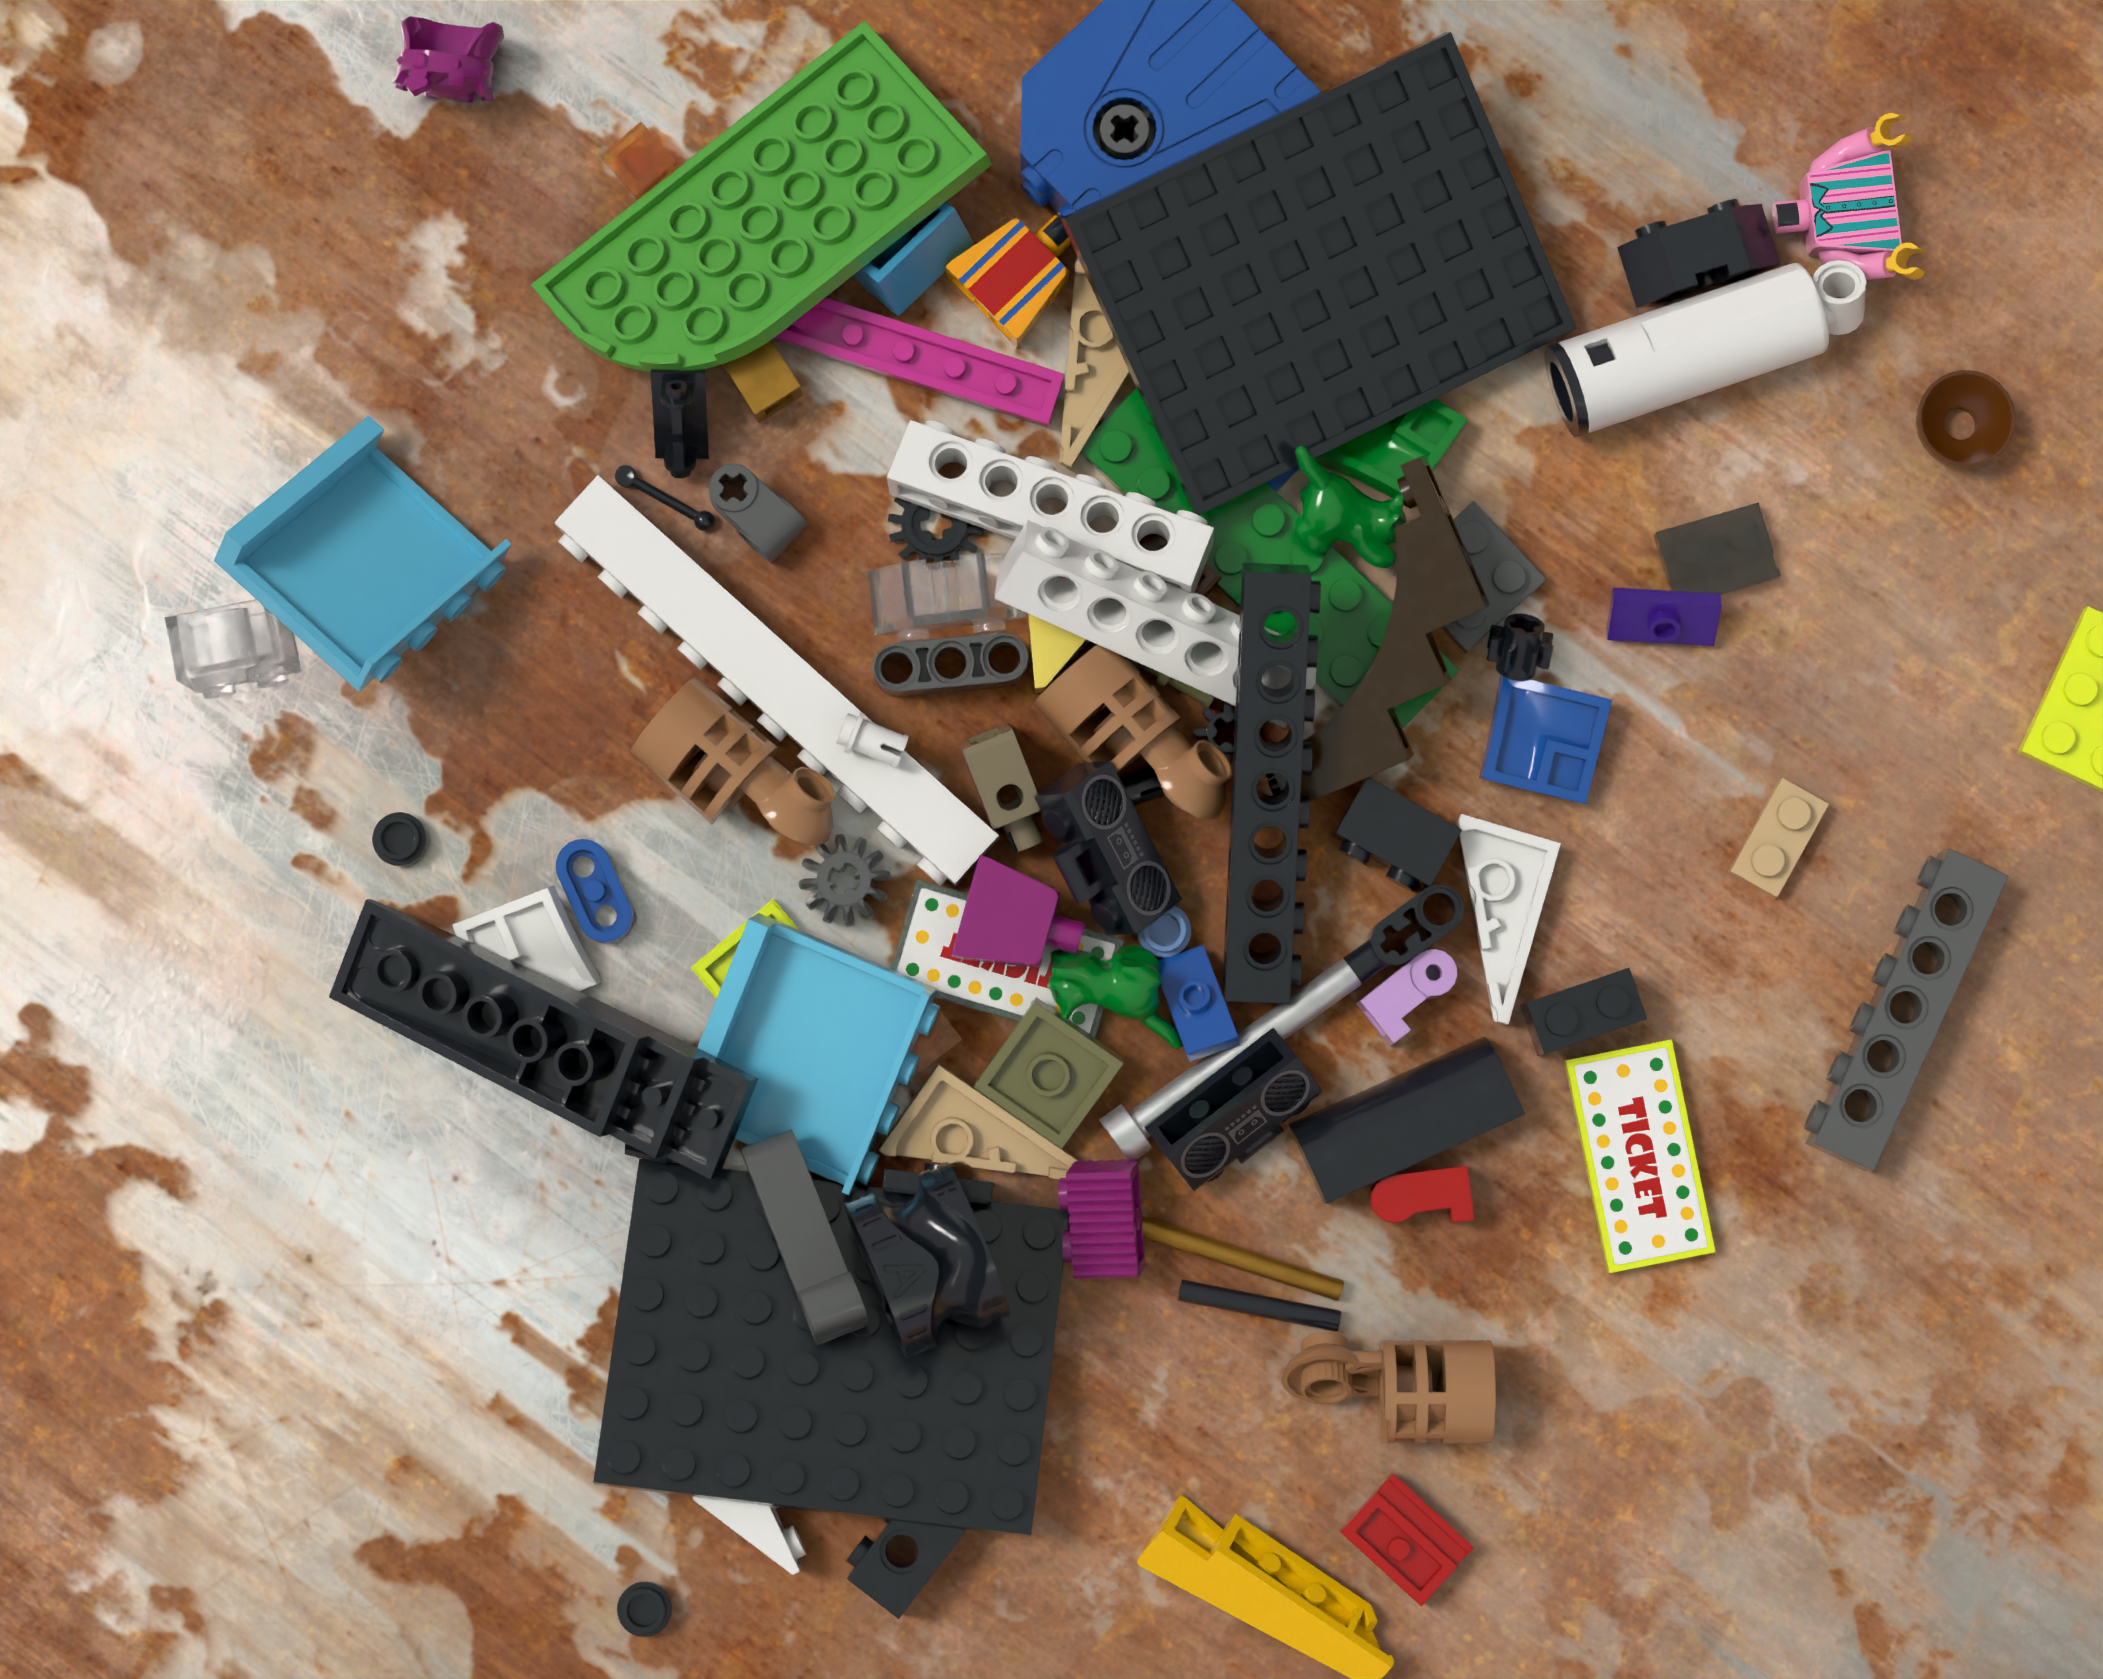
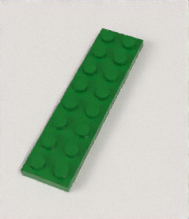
[1081,388,1460,728]

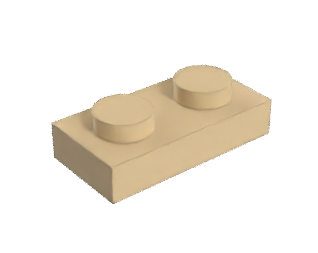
[1727,778,1829,899]

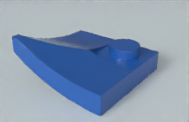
[1479,674,1612,804]

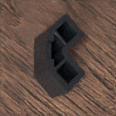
[1617,199,1781,308]

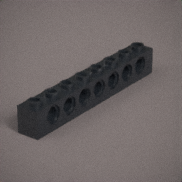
[1222,563,1321,1004]

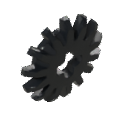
[888,478,984,573]

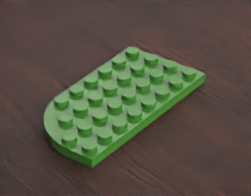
[531,20,992,372]

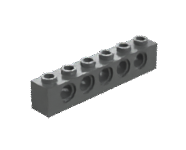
[1804,848,2009,1171]

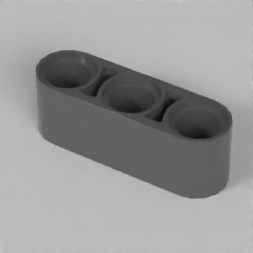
[872,633,1029,697]

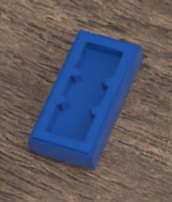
[1158,945,1240,1062]

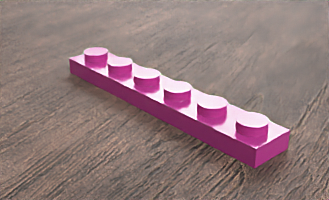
[772,297,1065,428]

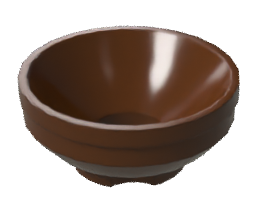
[1916,370,2016,468]

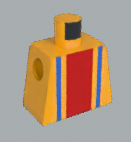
[945,215,1071,348]

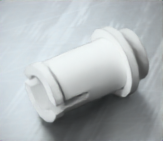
[836,712,909,768]

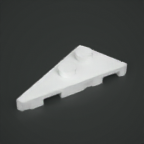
[1457,814,1561,1025]

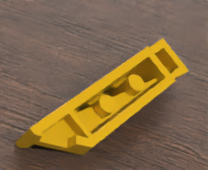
[1137,1495,1394,1679]

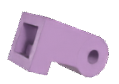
[1356,949,1457,1046]

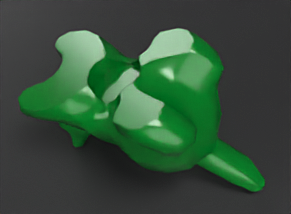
[1294,445,1406,568]
[1047,945,1182,1050]

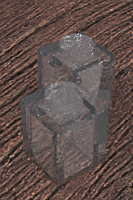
[868,553,1026,643]

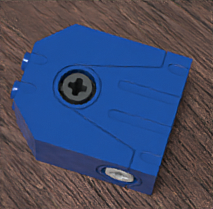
[1020,0,1321,218]

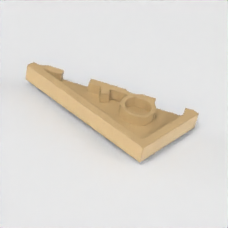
[1059,259,1130,470]
[878,1063,1079,1179]

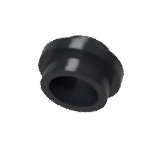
[372,812,427,866]
[617,1581,672,1637]

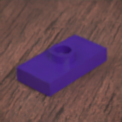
[1606,588,1722,646]

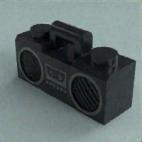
[1034,760,1182,935]
[1145,1028,1323,1192]

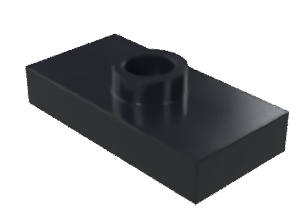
[883,1163,994,1204]

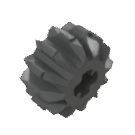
[799,834,891,927]

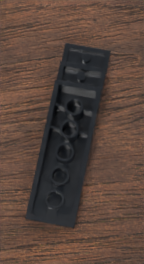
[329,899,759,1179]

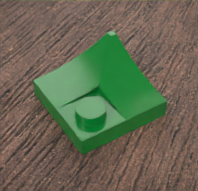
[1316,399,1468,508]

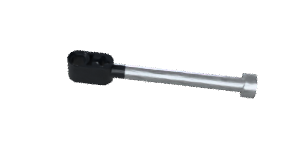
[1099,884,1464,1160]

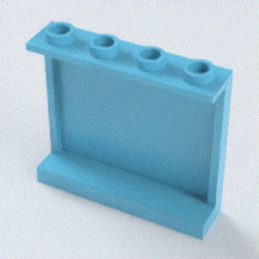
[214,416,512,692]
[697,913,940,1195]

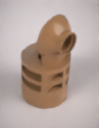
[1034,645,1233,820]
[630,677,835,846]
[1281,1332,1496,1444]

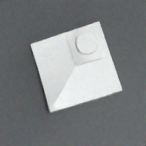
[452,885,602,991]

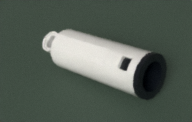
[1544,260,1866,437]

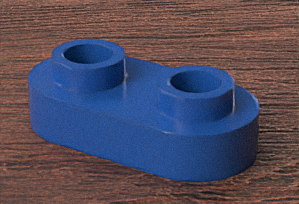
[556,839,634,943]

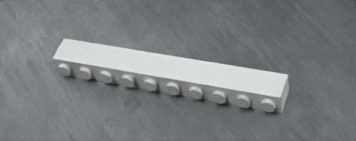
[554,475,999,887]

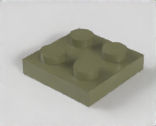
[973,997,1125,1149]

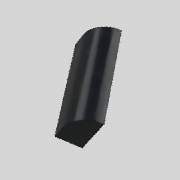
[1288,1036,1525,1204]

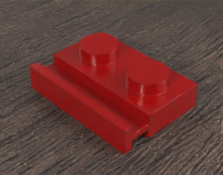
[1339,1473,1474,1607]

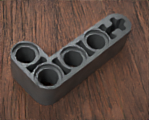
[740,1129,868,1345]

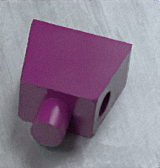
[951,855,1085,968]

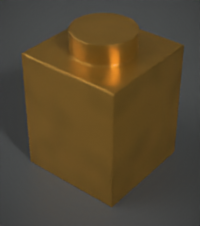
[722,340,803,423]

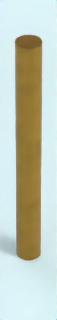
[1142,1216,1344,1301]

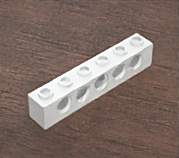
[887,420,1214,593]
[994,520,1316,728]

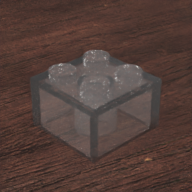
[164,599,301,699]

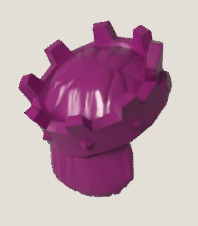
[391,16,504,103]

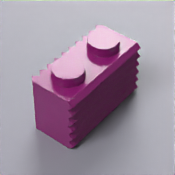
[1058,1159,1146,1279]

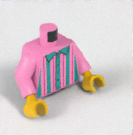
[1772,113,1926,280]

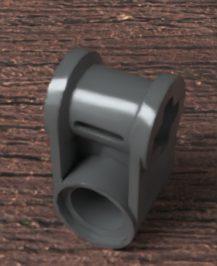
[709,463,808,564]

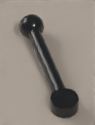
[615,465,715,531]

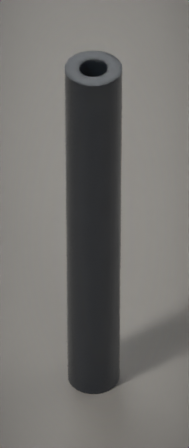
[1178,1279,1341,1332]

